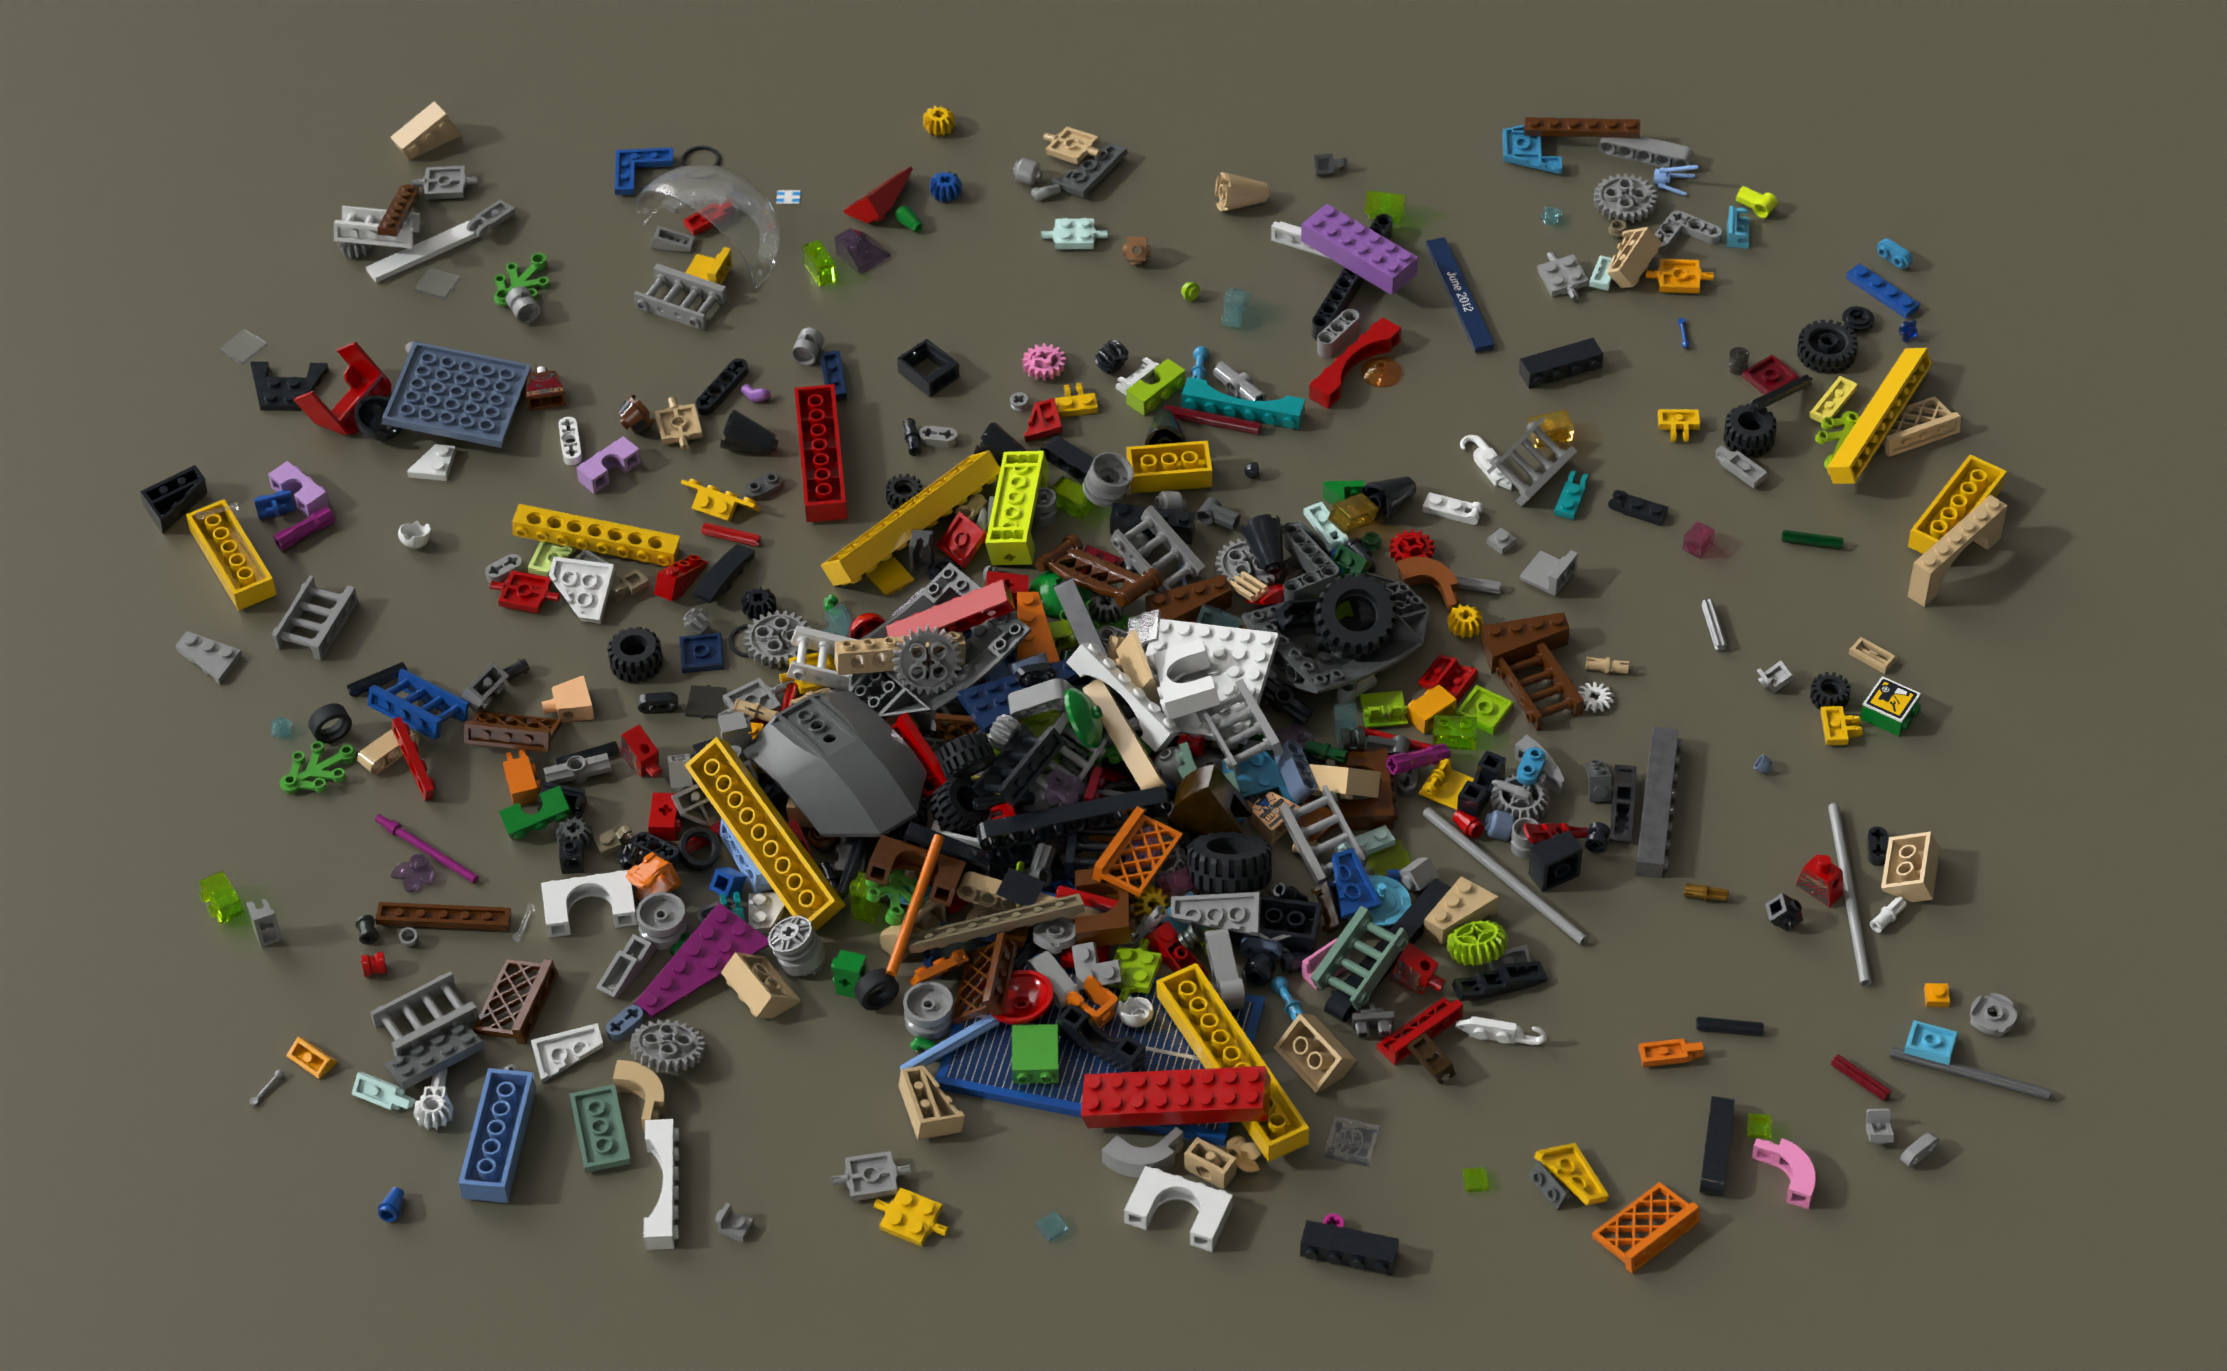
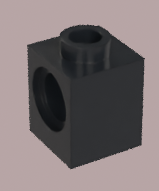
[559,839,584,874]

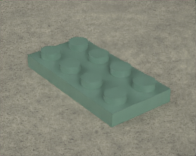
[570,1084,631,1173]

